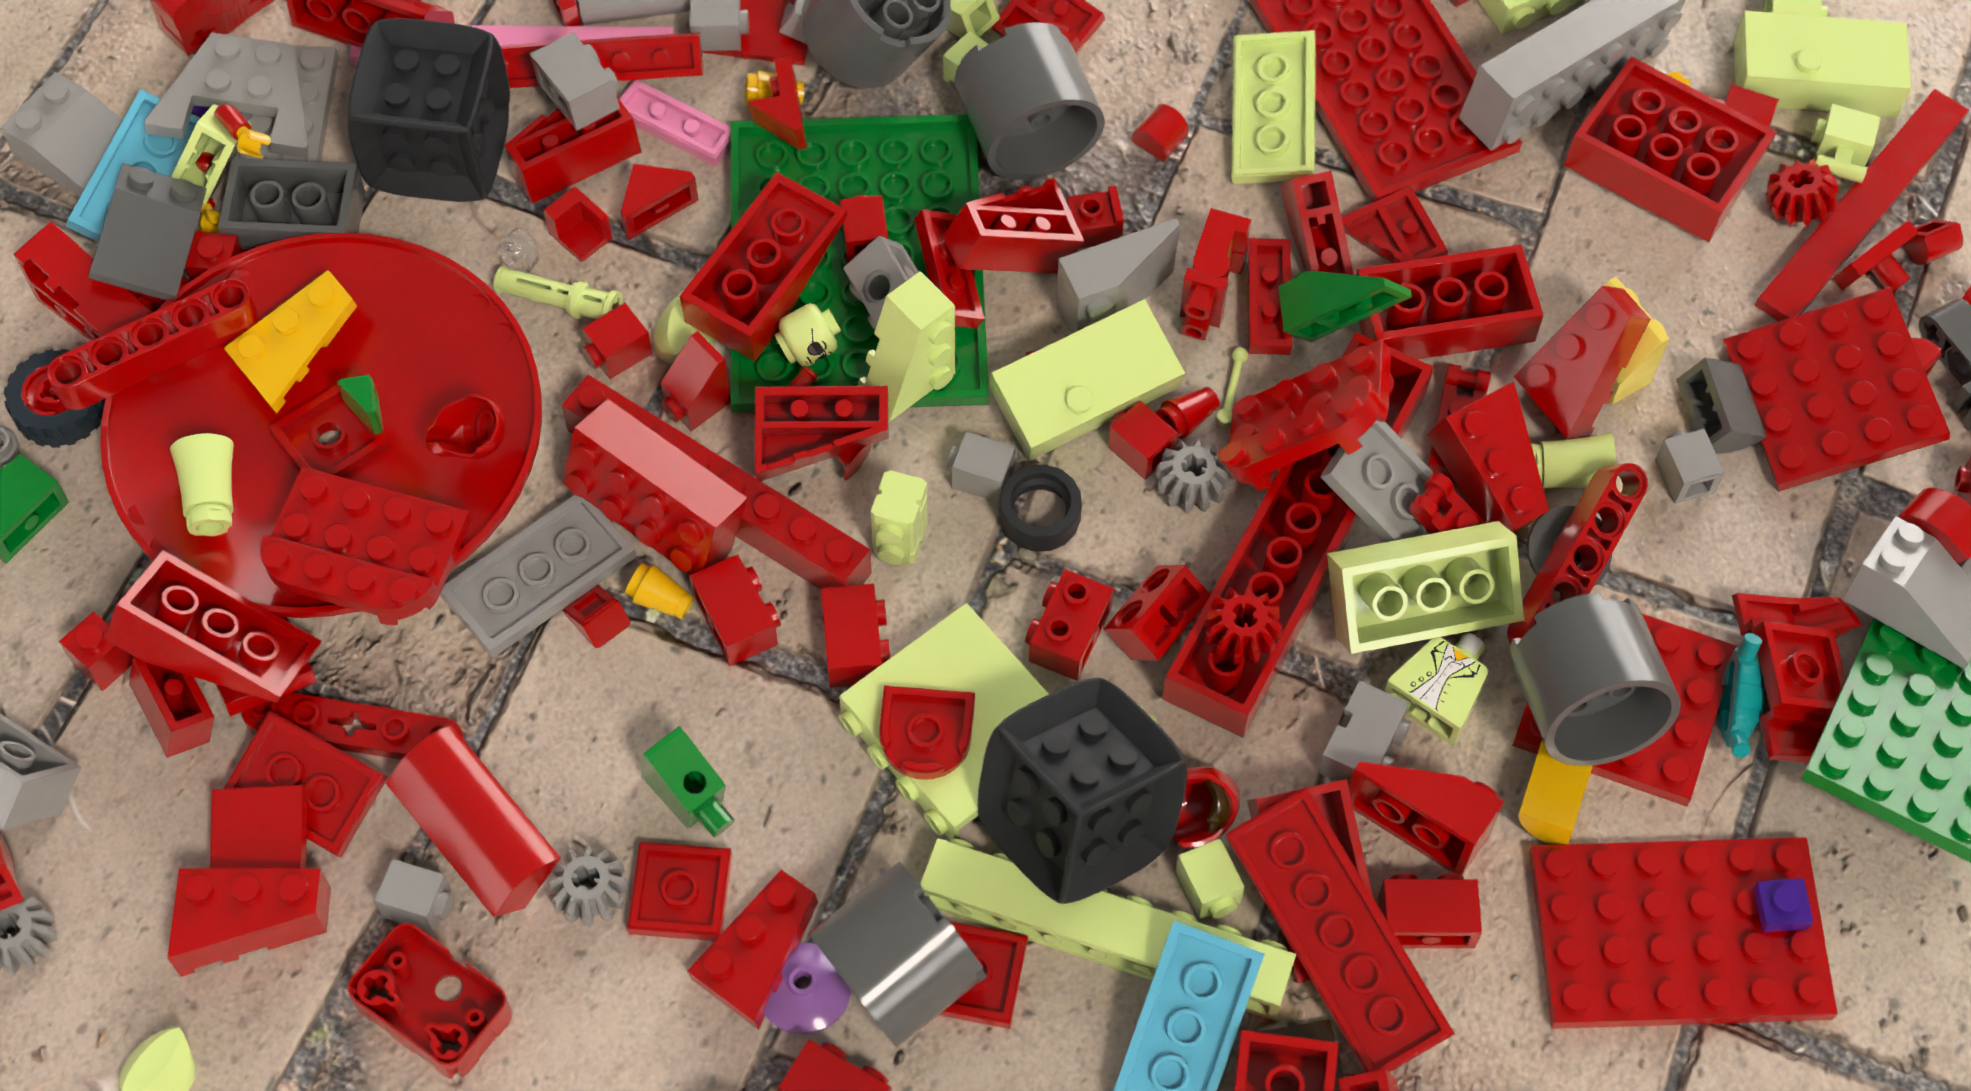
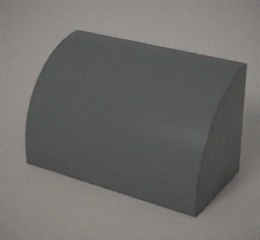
[1676,357,1767,454]

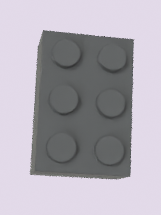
[218,158,366,252]

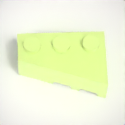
[857,271,955,422]

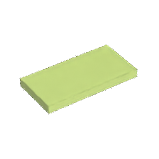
[1232,30,1316,184]

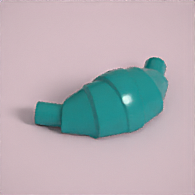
[1718,633,1767,758]

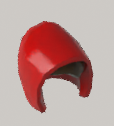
[1172,766,1240,849]

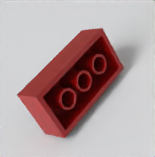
[1356,244,1544,360]
[562,399,748,575]

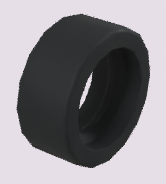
[999,464,1082,552]

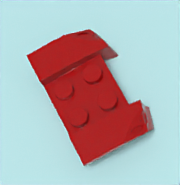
[1732,593,1862,763]

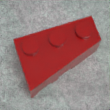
[13,221,156,341]
[1513,286,1651,439]
[167,868,331,977]

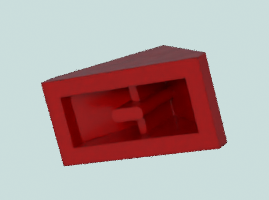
[621,163,699,240]

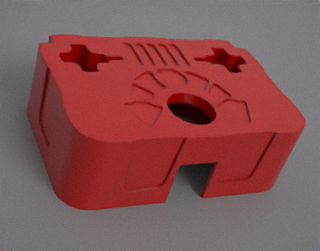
[150,0,275,56]
[348,923,512,1079]

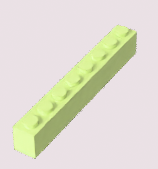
[920,838,1296,1021]

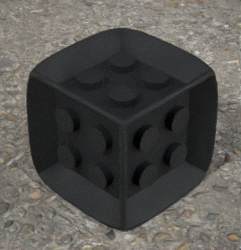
[347,18,510,202]
[978,677,1187,904]

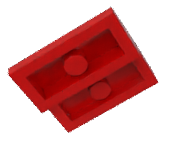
[991,0,1106,53]

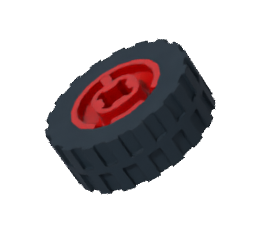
[4,349,106,448]

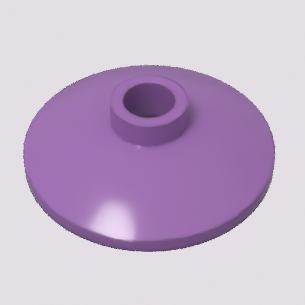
[763,943,851,1035]

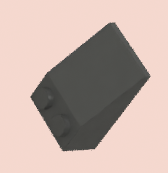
[88,163,207,301]

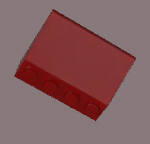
[1564,56,1777,242]

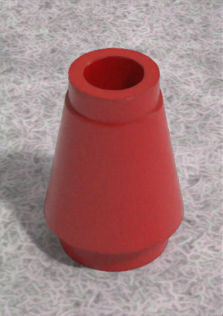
[1156,387,1220,439]

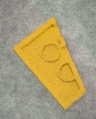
[224,270,357,413]

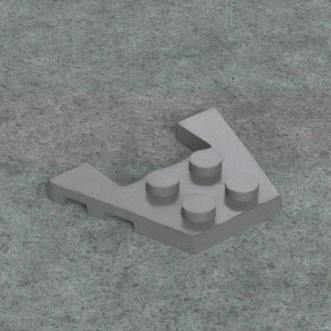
[144,32,309,158]

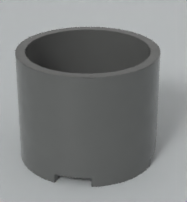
[802,0,952,88]
[954,22,1105,180]
[1509,593,1681,766]
[808,862,987,1048]

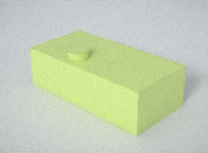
[1734,11,1911,117]
[989,299,1185,461]
[1327,521,1524,654]

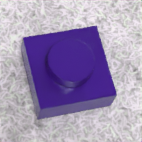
[1753,878,1813,932]

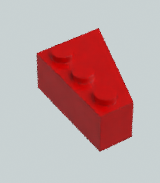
[504,96,642,204]
[943,178,1084,274]
[1426,381,1549,534]
[755,386,889,481]

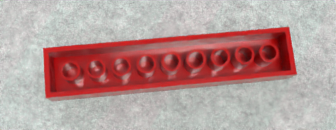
[1162,332,1434,738]

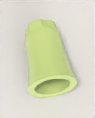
[1531,432,1616,489]
[170,433,234,536]

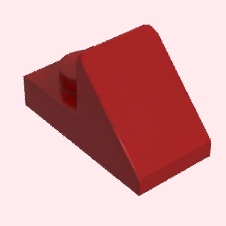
[748,57,807,150]

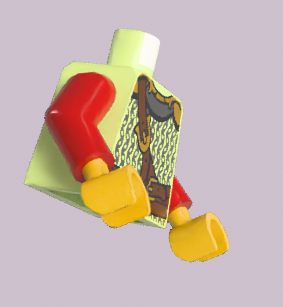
[171,104,270,234]

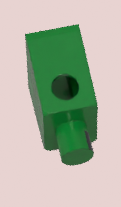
[642,726,735,838]

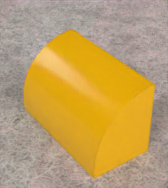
[1518,739,1593,845]

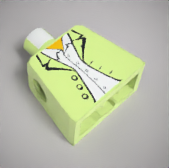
[1385,633,1489,746]

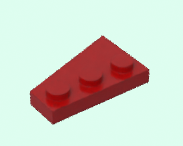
[687,869,818,1030]

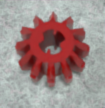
[1765,158,1838,228]
[1204,585,1282,665]

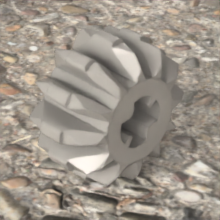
[1156,438,1230,514]
[548,845,629,928]
[0,896,57,976]

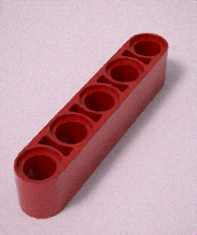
[47,278,259,410]
[1507,463,1648,646]

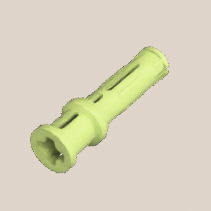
[494,266,623,320]

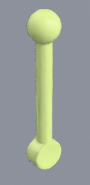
[1216,347,1248,427]

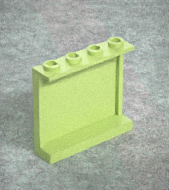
[838,603,1049,839]

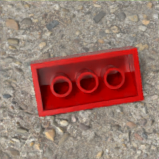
[286,0,455,48]

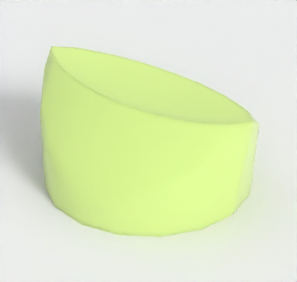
[652,292,715,364]
[119,1027,196,1091]

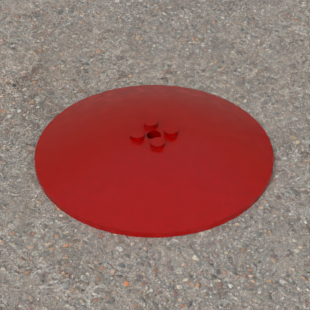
[100,233,542,618]

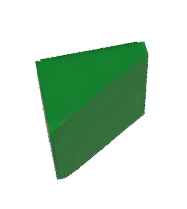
[338,374,383,434]

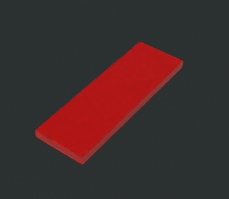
[1225,786,1455,1073]

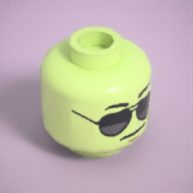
[774,303,841,367]

